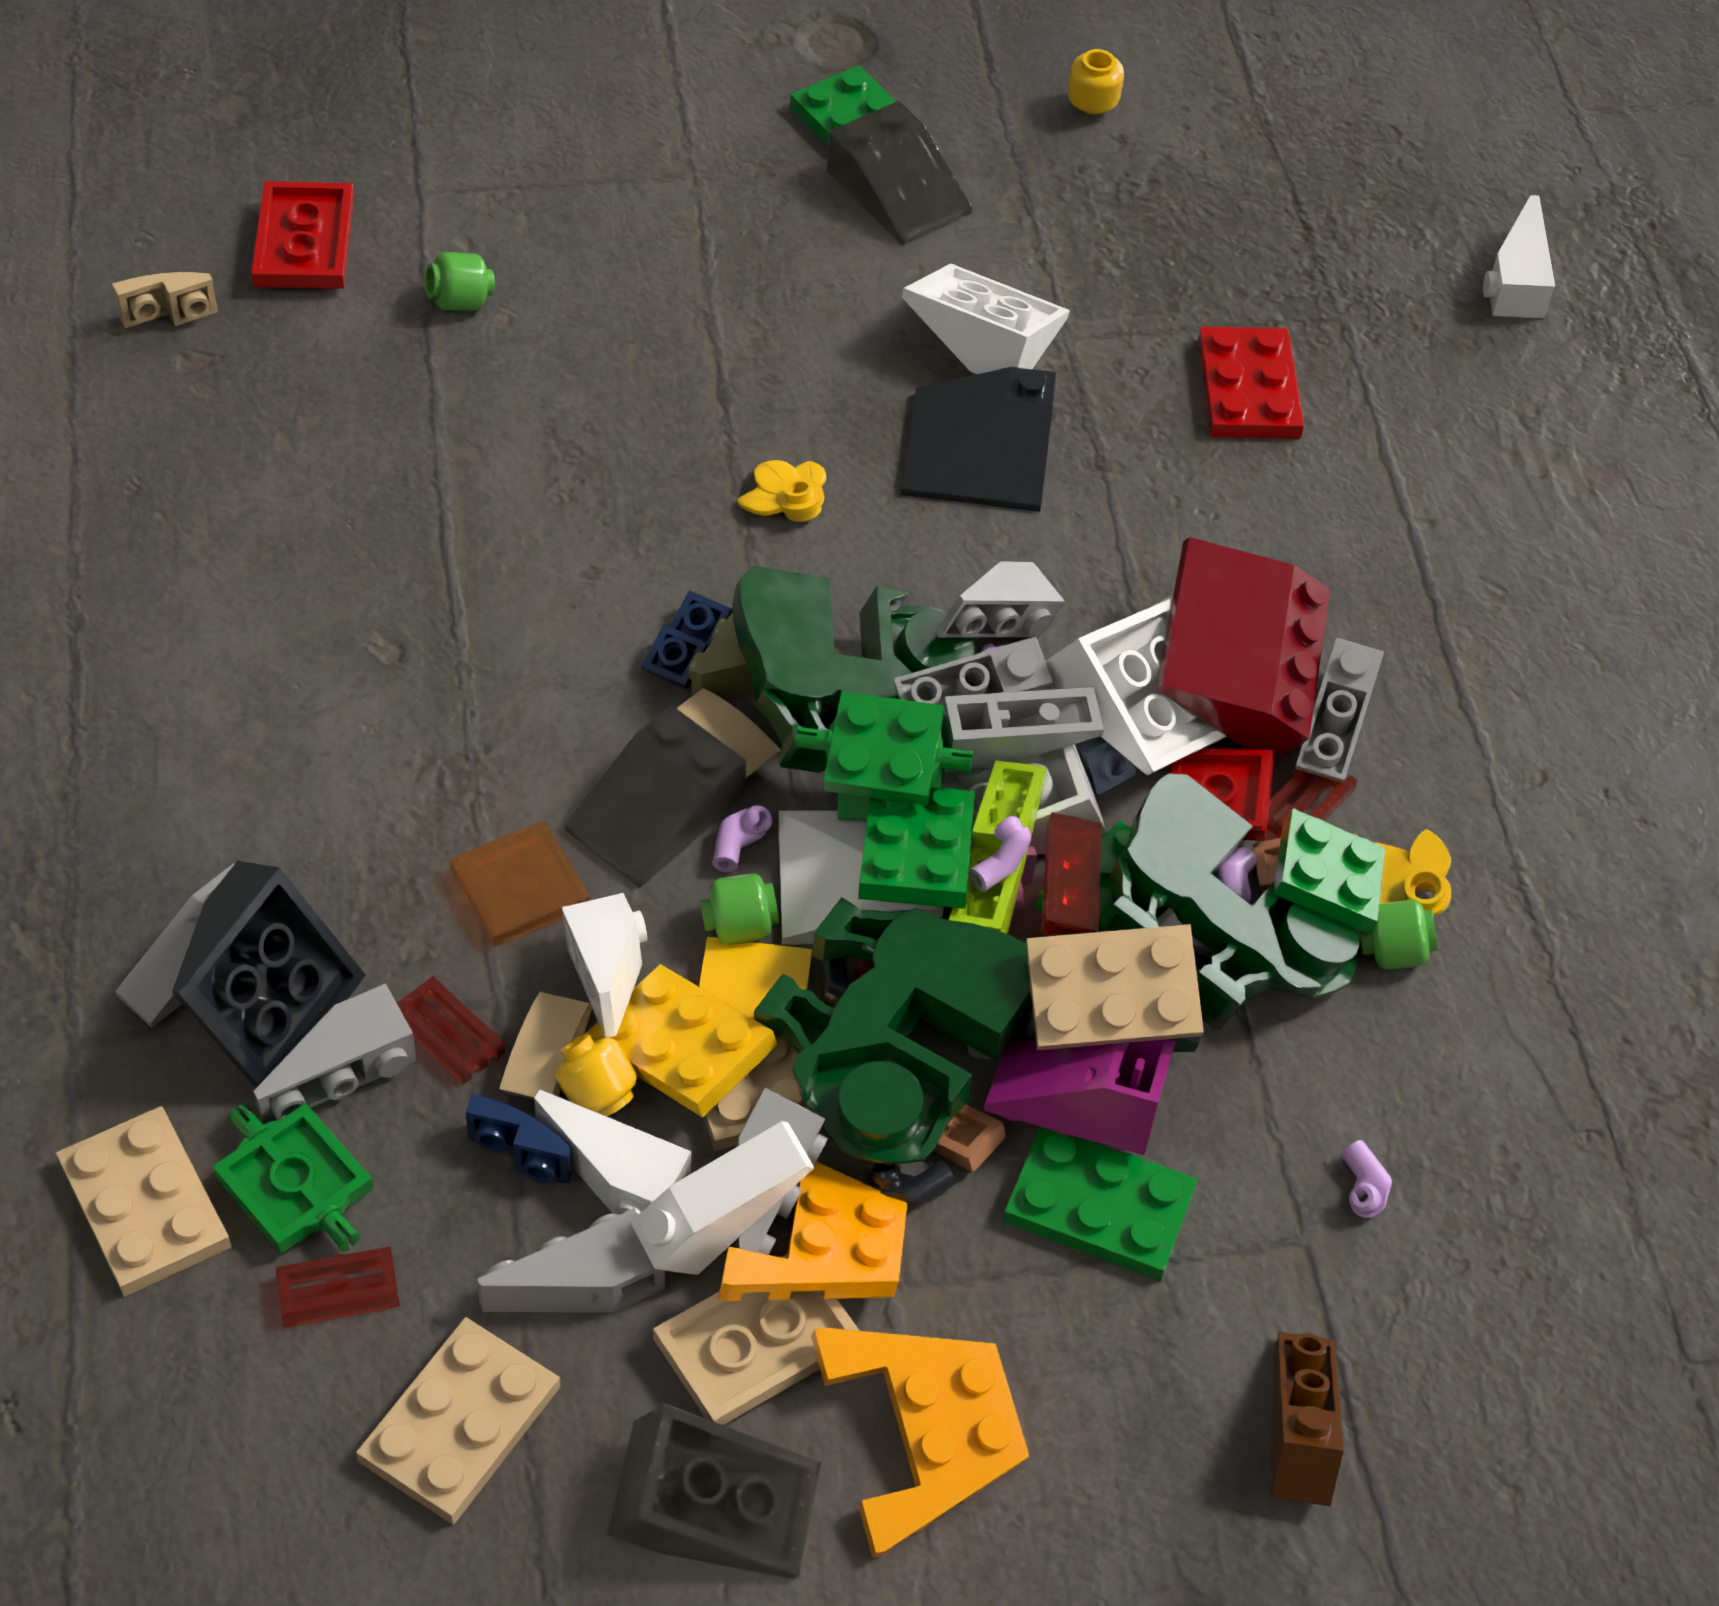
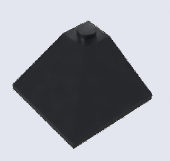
[901,367,1056,512]
[172,861,366,1088]

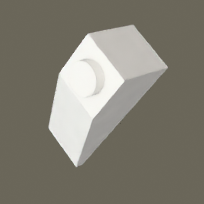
[1483,195,1555,319]
[561,893,647,1038]
[534,1089,691,1215]
[631,1121,814,1275]

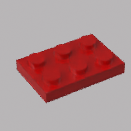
[251,181,355,289]
[1198,326,1304,439]

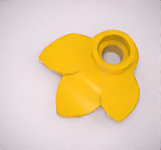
[737,460,827,522]
[1375,829,1451,917]

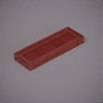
[1041,812,1102,936]

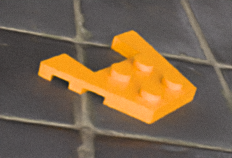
[718,1161,907,1301]
[811,1327,1029,1559]

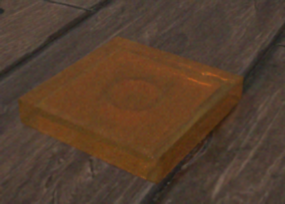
[450,820,590,946]

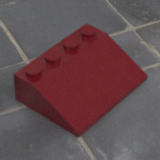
[1156,537,1330,760]

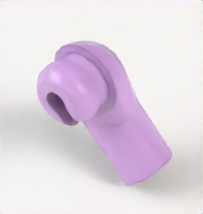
[712,805,772,872]
[969,816,1031,892]
[1214,847,1257,903]
[1341,1140,1392,1218]

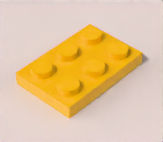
[586,964,778,1118]

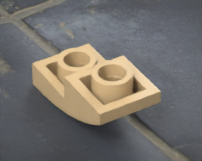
[112,272,218,328]
[667,688,780,785]
[499,992,592,1100]

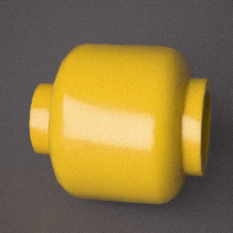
[1067,49,1124,115]
[554,1033,637,1117]

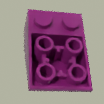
[983,1039,1175,1156]

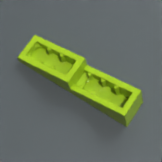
[949,760,1046,934]

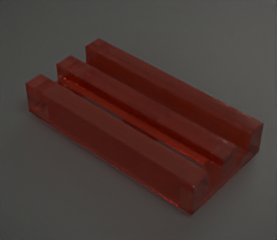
[1267,770,1358,838]
[397,976,505,1084]
[275,1246,400,1328]

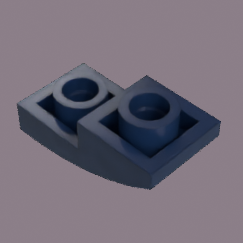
[641,590,733,688]
[465,1094,572,1184]

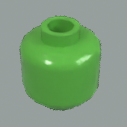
[424,252,495,312]
[700,873,779,945]
[1360,899,1438,970]

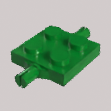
[795,691,974,806]
[212,1103,374,1254]

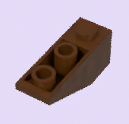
[1270,1332,1344,1507]

